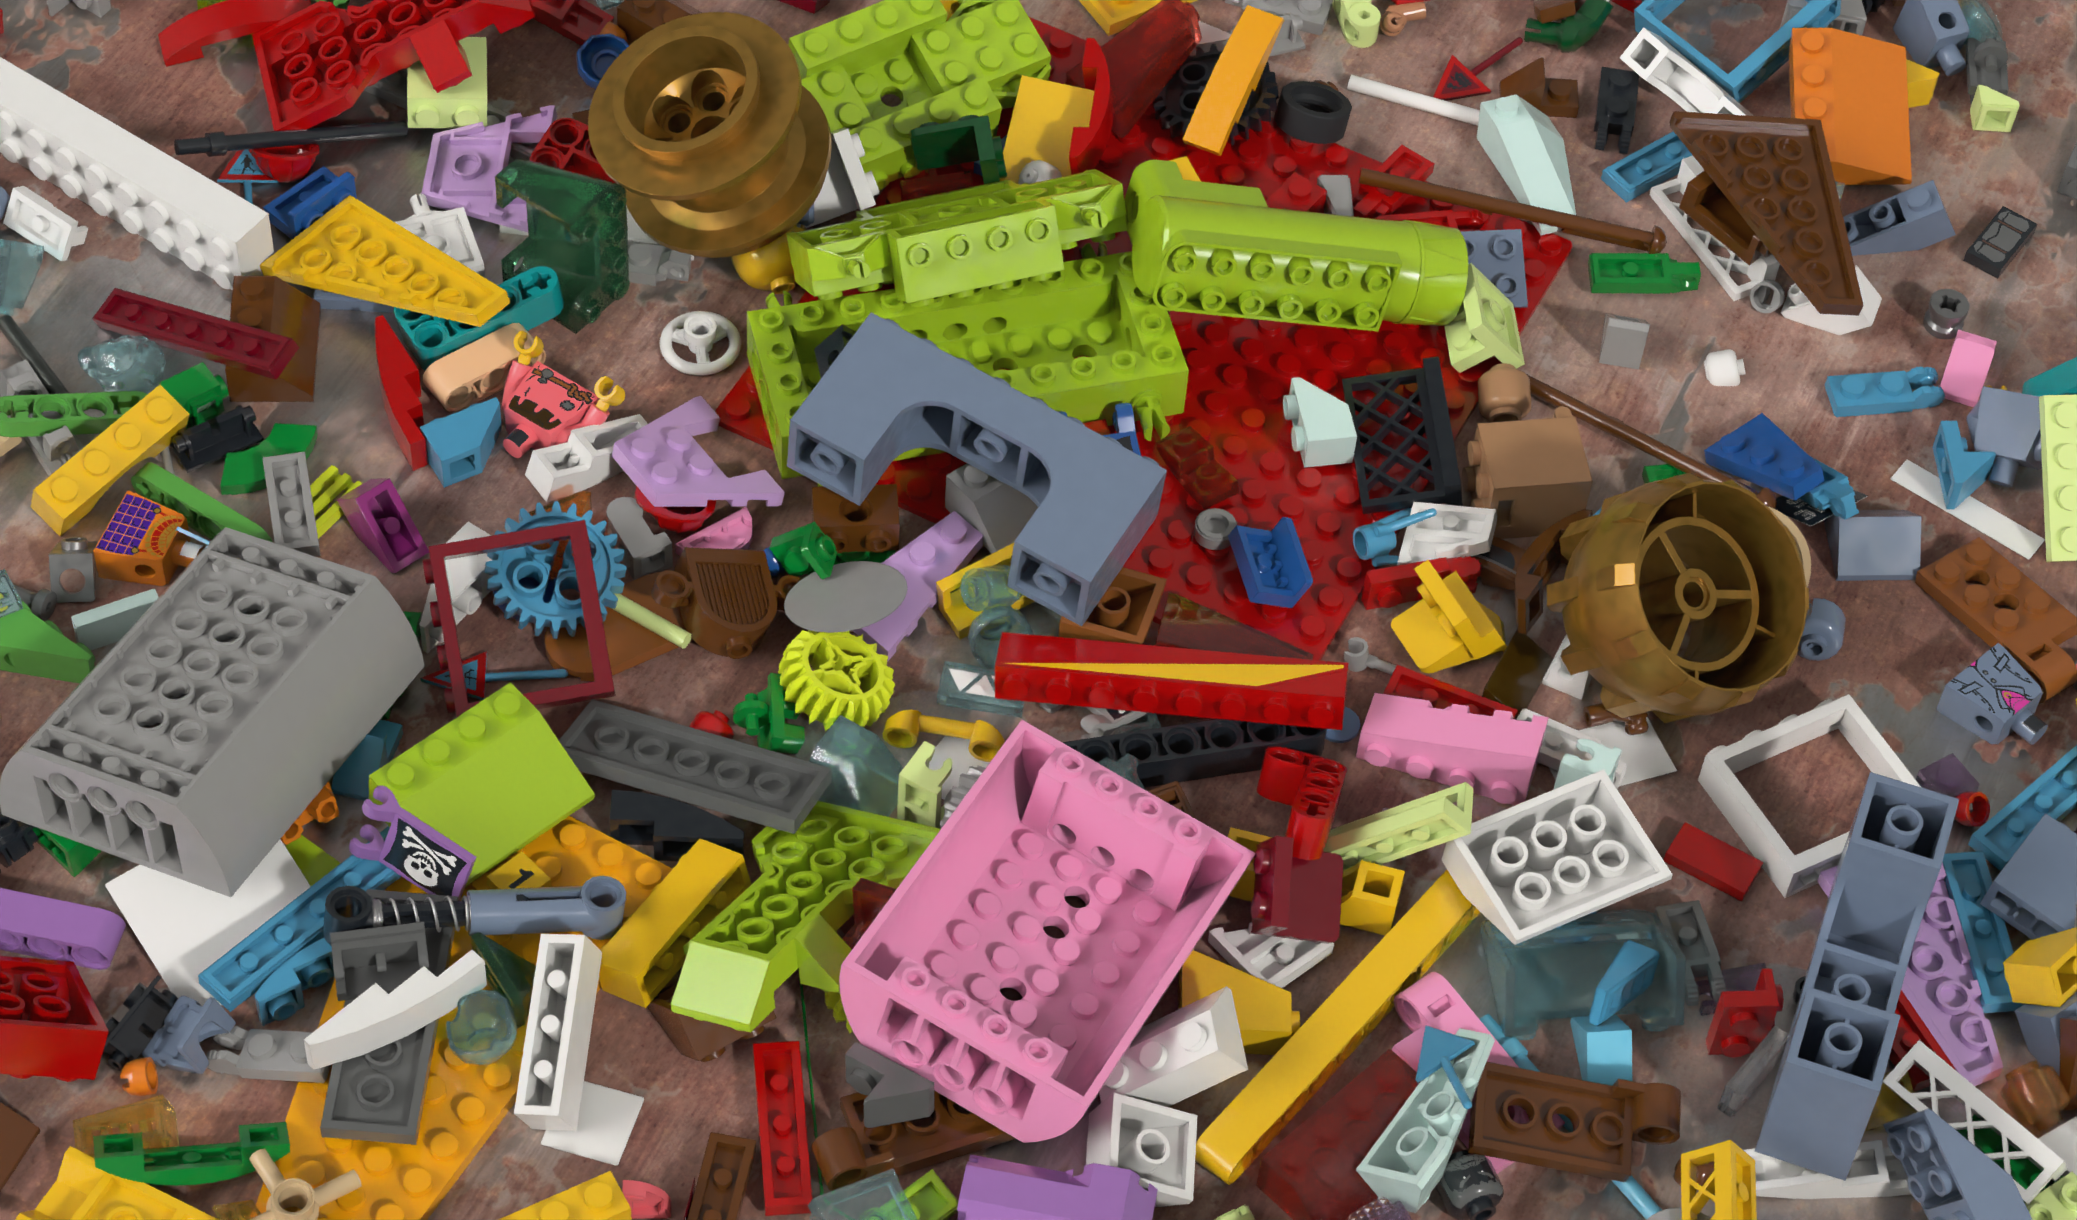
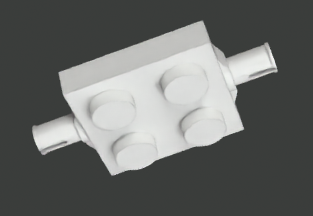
[395,193,485,276]

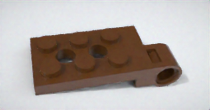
[1468,1062,1681,1182]
[812,1090,1016,1193]

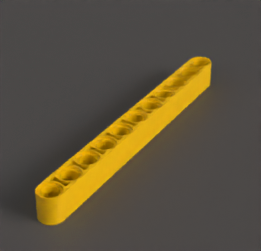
[1195,869,1481,1185]

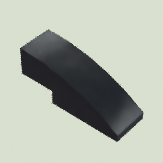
[609,790,744,861]

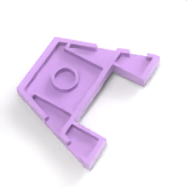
[421,105,557,233]
[612,396,785,507]

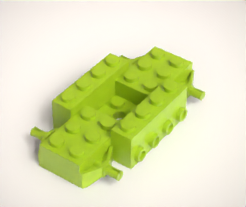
[788,0,1051,191]
[786,169,1128,307]

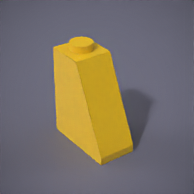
[1178,950,1300,1055]

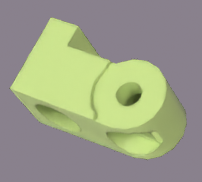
[1332,0,1381,48]

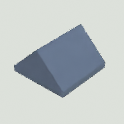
[1824,510,1922,581]

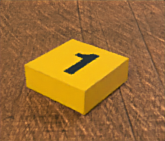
[487,851,552,889]

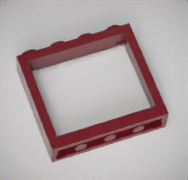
[422,520,616,717]

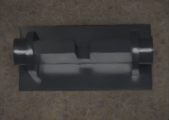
[170,405,264,473]
[103,975,178,1071]

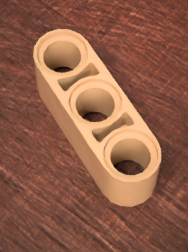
[422,323,546,413]

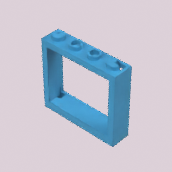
[1634,0,1841,103]

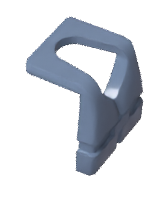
[142,995,236,1074]

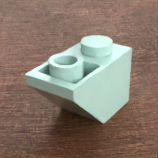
[1283,377,1357,467]

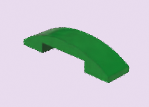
[93,1122,290,1186]

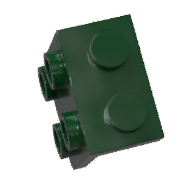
[909,115,1007,185]

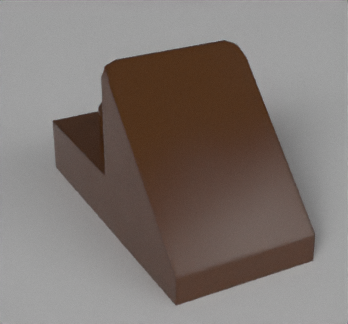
[1499,57,1579,118]

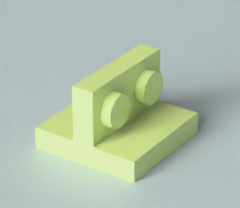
[1444,263,1525,373]

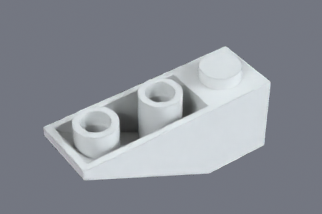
[420,521,492,654]

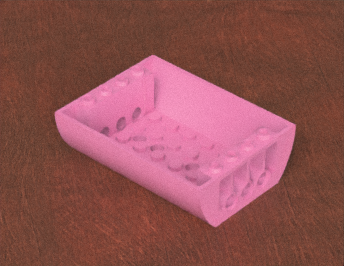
[839,720,1256,1143]

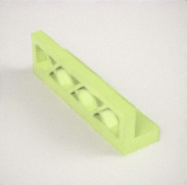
[1323,782,1474,870]

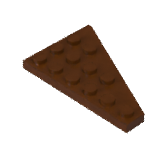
[1669,111,1864,316]

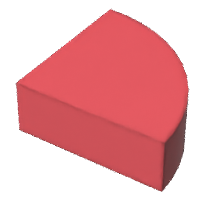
[622,1180,671,1219]

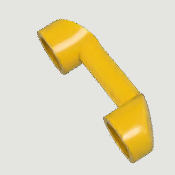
[883,709,1005,762]

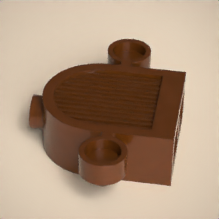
[651,547,802,659]

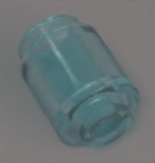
[960,564,1022,611]

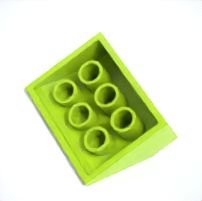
[369,682,595,887]

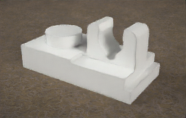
[3,186,88,261]

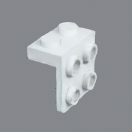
[796,128,879,228]

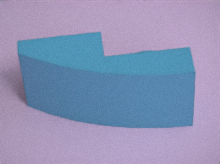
[254,937,334,1026]

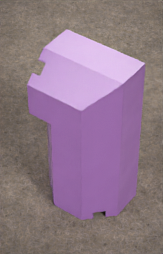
[957,1155,1158,1220]

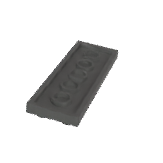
[559,699,832,834]
[320,889,459,1145]

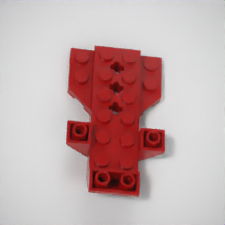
[252,0,536,131]

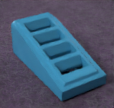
[1588,939,1660,1026]

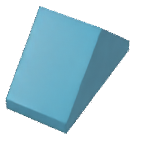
[1570,1015,1633,1086]

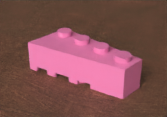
[1356,693,1549,805]

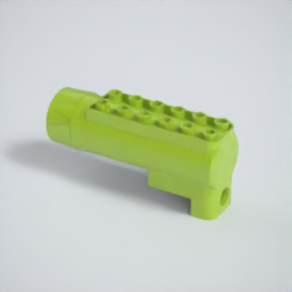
[1124,160,1468,332]

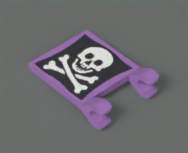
[349,785,476,901]

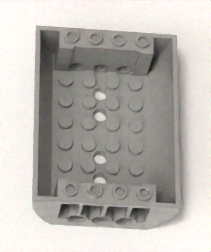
[0,527,425,897]

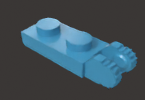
[1825,366,1945,417]

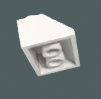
[1099,987,1248,1107]

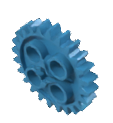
[485,501,627,639]

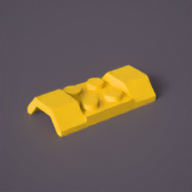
[15,1146,219,1220]

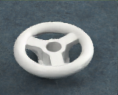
[660,311,741,376]

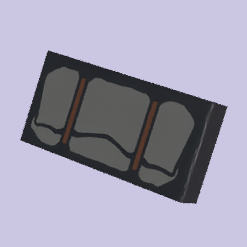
[1963,206,2037,279]

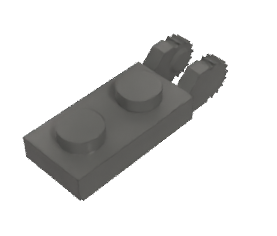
[1655,900,1726,1007]

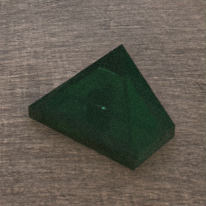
[471,932,536,1028]

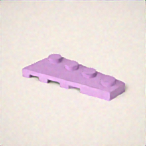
[852,511,984,662]

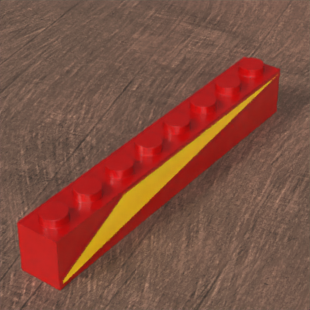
[995,632,1348,730]

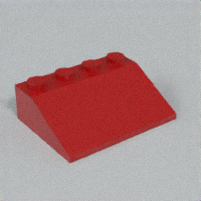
[0,956,109,1082]

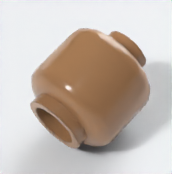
[1478,363,1531,423]

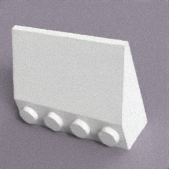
[1442,769,1673,945]

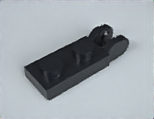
[1594,67,1639,154]

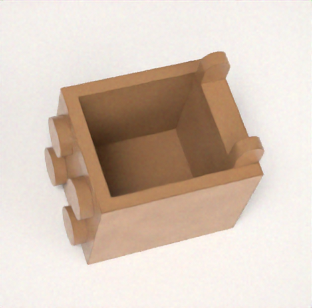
[1462,406,1593,539]

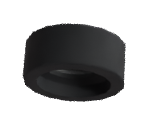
[1274,81,1352,144]

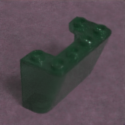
[495,158,630,334]

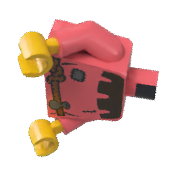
[501,330,625,458]

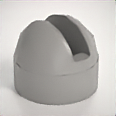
[1750,280,1785,313]

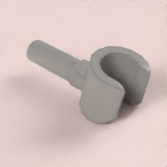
[1344,637,1396,675]

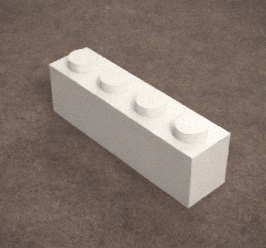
[514,934,602,1131]

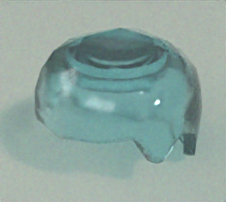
[967,605,1034,674]
[446,990,517,1065]

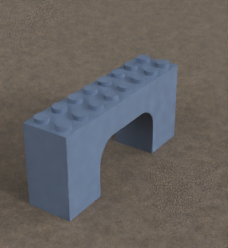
[787,312,1167,626]
[1754,772,1959,1181]

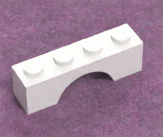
[1620,28,1754,116]

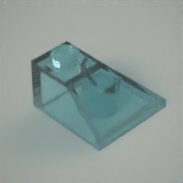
[809,715,903,817]

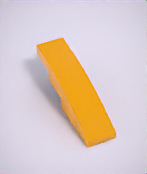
[1182,5,1284,156]

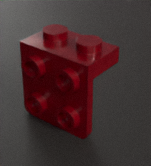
[1251,836,1343,944]

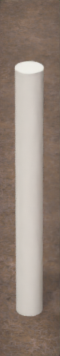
[1347,75,1480,126]

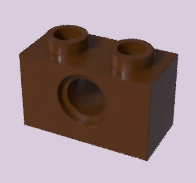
[812,484,900,554]

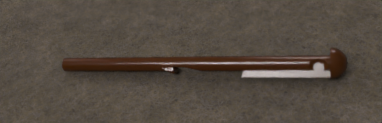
[1358,168,1667,254]
[1500,362,1776,509]

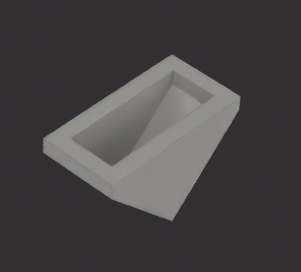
[1599,313,1650,370]

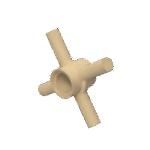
[249,1149,362,1220]

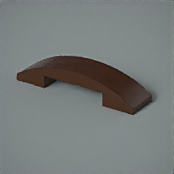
[1515,509,1593,635]

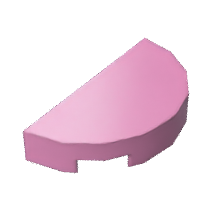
[675,507,752,556]

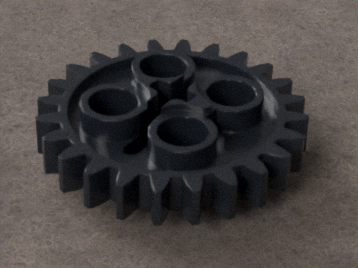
[1152,44,1279,146]

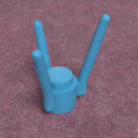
[1353,508,1437,567]

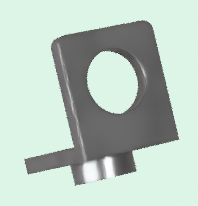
[49,537,98,603]

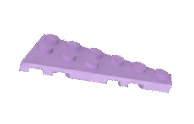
[1817,863,2003,1086]

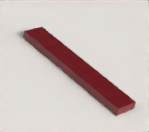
[92,288,299,380]

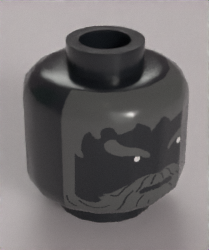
[1436,1150,1504,1220]

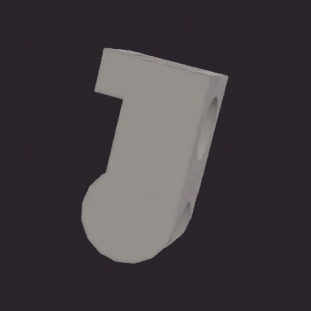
[606,497,673,580]

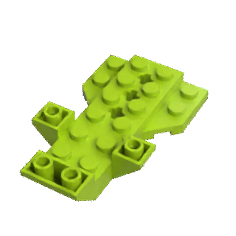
[671,801,941,1033]

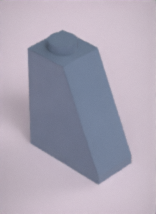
[1980,813,2077,939]

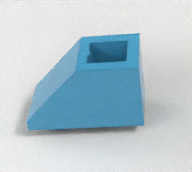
[420,397,502,488]

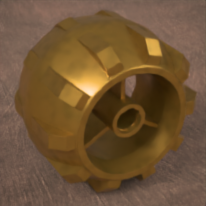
[1547,473,1809,723]

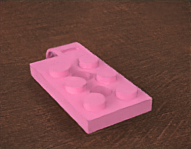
[1390,972,1565,1174]

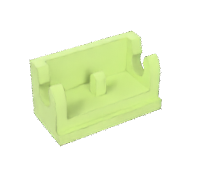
[897,741,952,829]

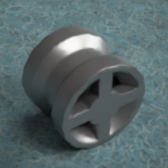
[1923,289,1970,339]

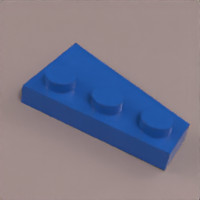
[1704,413,1824,500]

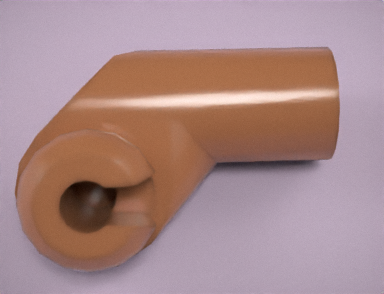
[1379,1,1426,36]

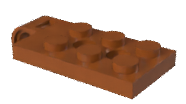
[1915,537,2077,704]

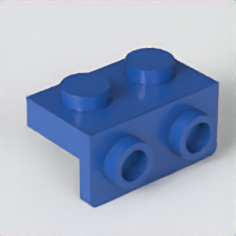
[263,166,357,239]
[1228,517,1313,608]

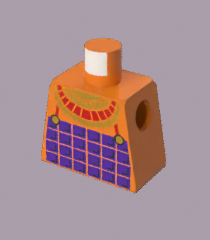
[93,490,205,586]

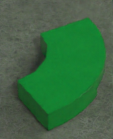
[220,423,318,495]

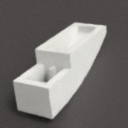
[525,414,648,502]

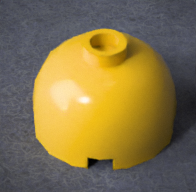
[731,224,806,294]

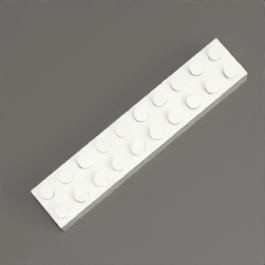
[0,57,274,290]

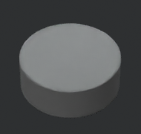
[1194,508,1237,550]

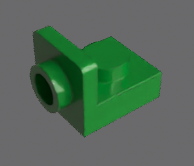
[769,521,837,580]

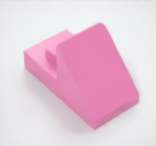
[1940,330,1997,407]

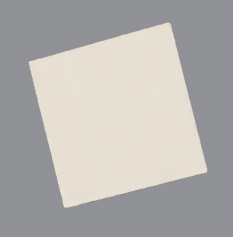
[105,839,311,1007]

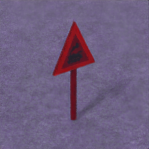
[1433,37,1523,101]

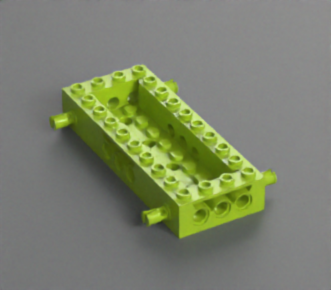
[747,242,1189,487]

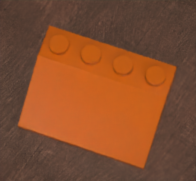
[1789,28,1912,185]

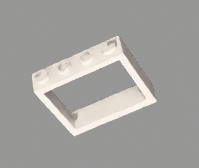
[1698,694,1921,898]

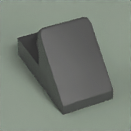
[845,1042,934,1128]

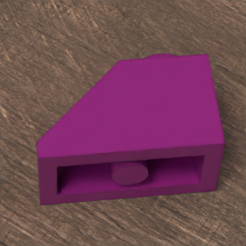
[336,478,429,573]

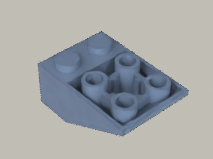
[1883,1108,2032,1220]

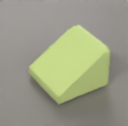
[1970,85,2020,132]

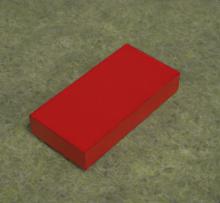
[1663,822,1764,901]

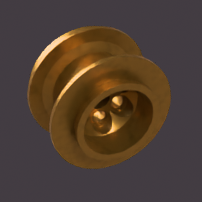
[588,12,832,258]

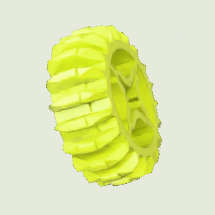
[778,630,895,734]

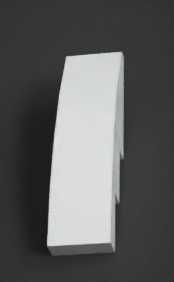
[304,950,487,1070]
[1744,1140,1911,1199]

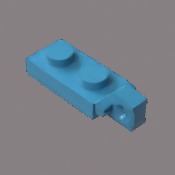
[1799,456,1859,520]

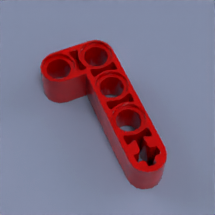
[529,118,617,196]
[1256,746,1347,860]

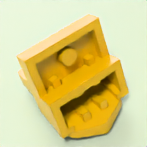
[1391,560,1507,674]

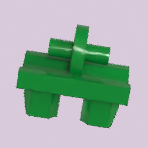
[733,673,805,754]

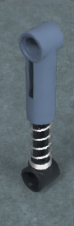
[323,876,626,945]

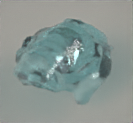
[78,335,166,394]

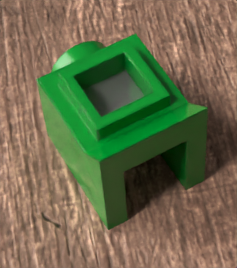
[159,362,229,430]

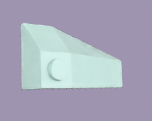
[1477,95,1576,236]
[1356,1028,1495,1213]

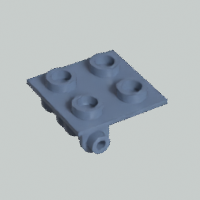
[1460,229,1528,308]

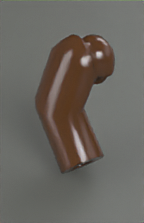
[1583,703,1649,735]

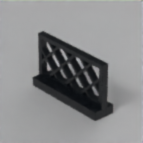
[1342,356,1463,514]

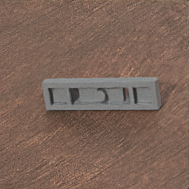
[0,359,84,476]

